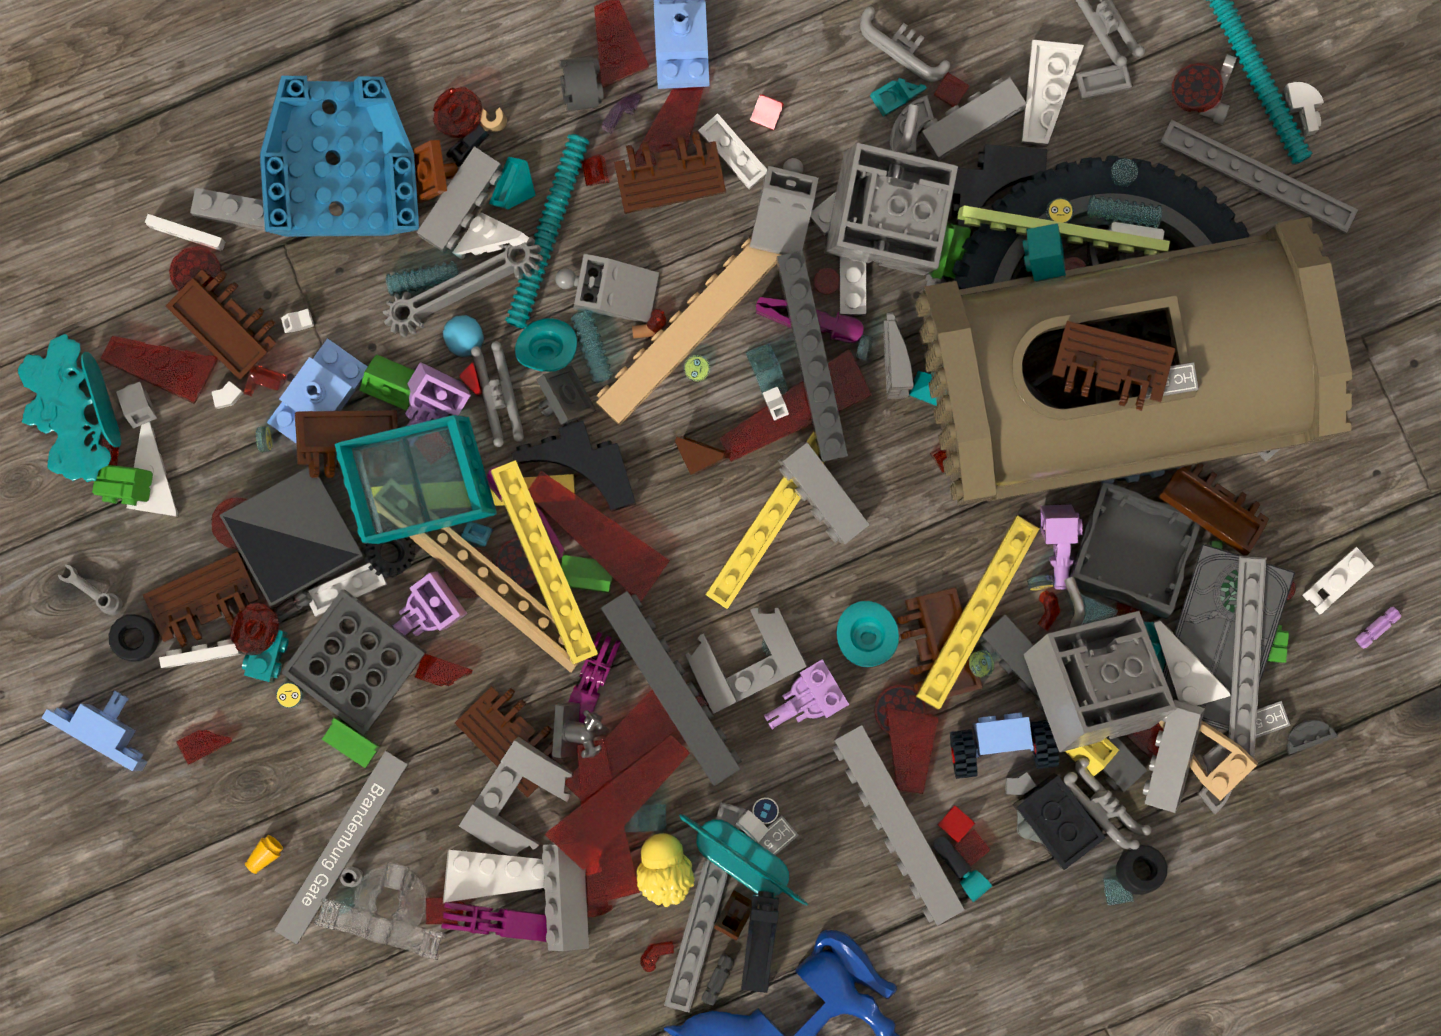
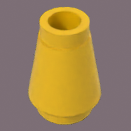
[245,835,283,874]

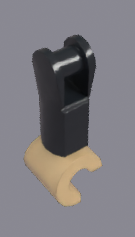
[446,107,507,167]

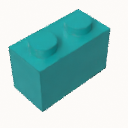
[1023,223,1066,281]

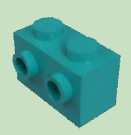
[242,626,289,683]

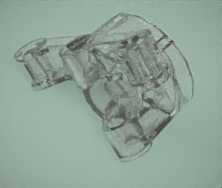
[314,861,446,960]

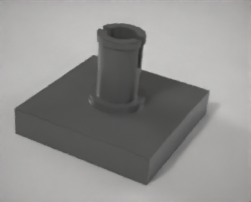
[536,365,596,425]

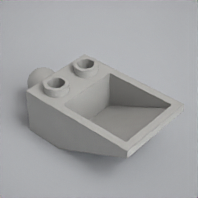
[749,158,819,255]
[555,254,659,323]

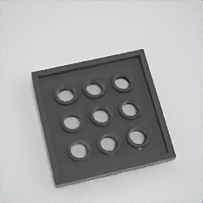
[281,589,427,736]

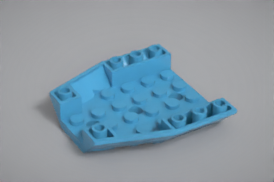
[260,76,419,237]

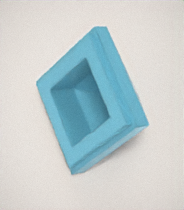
[461,521,493,547]

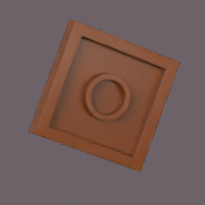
[413,140,458,203]

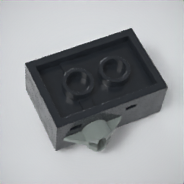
[1012,773,1106,870]

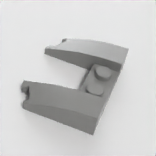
[883,313,914,399]
[686,608,808,714]
[459,737,573,857]

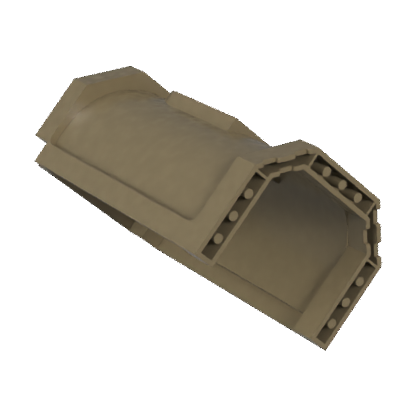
[916,217,1352,506]

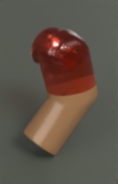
[632,309,666,339]

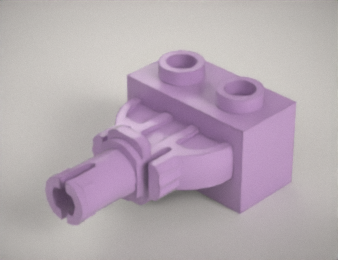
[405,362,471,447]
[1040,505,1082,590]
[392,571,467,636]
[764,660,849,730]

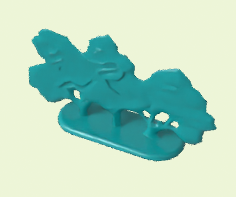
[18,334,121,482]
[679,814,809,906]

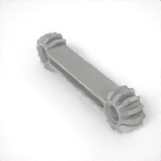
[383,237,543,337]

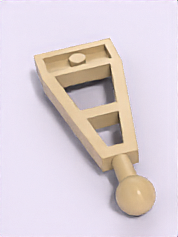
[1159,720,1258,801]

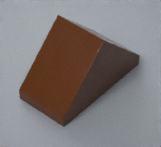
[675,436,731,475]
[713,890,752,941]

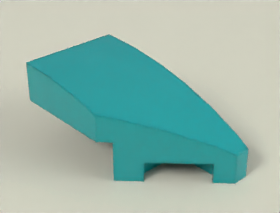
[870,78,927,117]

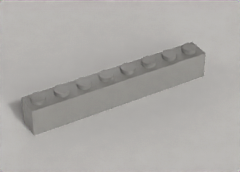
[832,725,965,926]

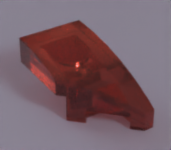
[415,654,473,686]
[176,730,232,766]

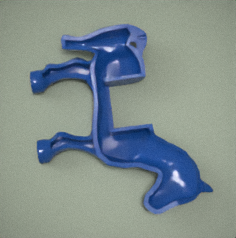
[664,930,900,1036]

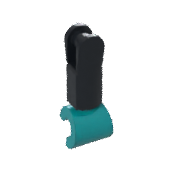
[933,836,992,902]

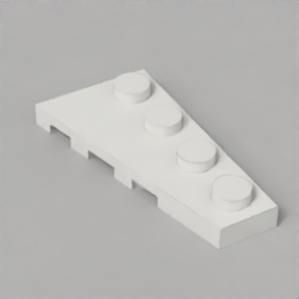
[1021,40,1084,146]
[443,850,544,903]

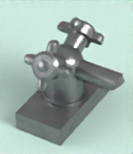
[552,702,609,758]

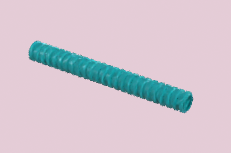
[1206,0,1313,165]
[505,134,590,329]

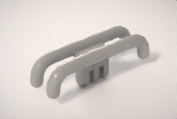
[1076,0,1145,67]
[860,6,951,82]
[471,341,524,447]
[1063,757,1151,850]

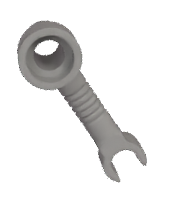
[1199,54,1237,125]
[58,565,123,615]

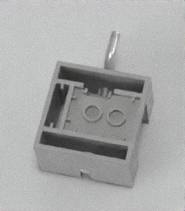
[824,104,958,276]
[1023,577,1176,753]

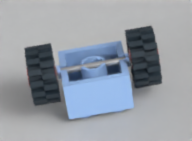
[950,712,1059,779]

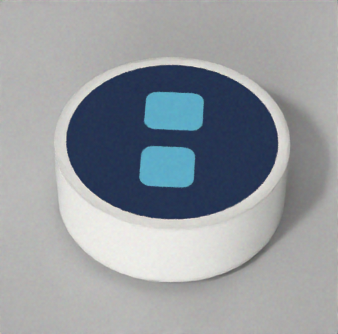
[752,798,779,824]

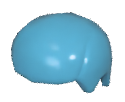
[443,315,484,357]

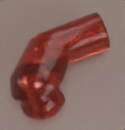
[1037,590,1060,631]
[640,940,674,972]

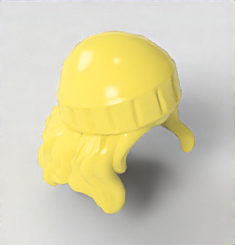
[637,833,695,907]

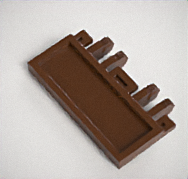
[614,131,726,214]
[166,269,277,380]
[1052,321,1176,411]
[295,410,399,478]
[1159,463,1269,556]
[143,552,259,648]
[896,587,983,698]
[455,686,565,798]

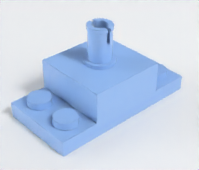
[654,0,710,89]
[267,338,367,443]
[42,690,147,771]

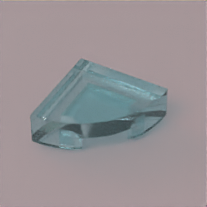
[1103,879,1134,905]

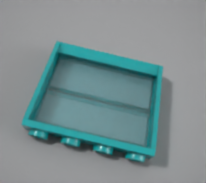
[335,415,497,544]

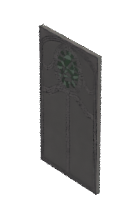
[1163,544,1295,731]

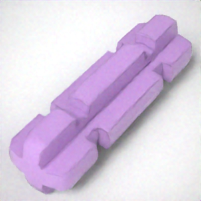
[1355,607,1401,648]

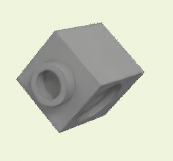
[116,382,157,429]

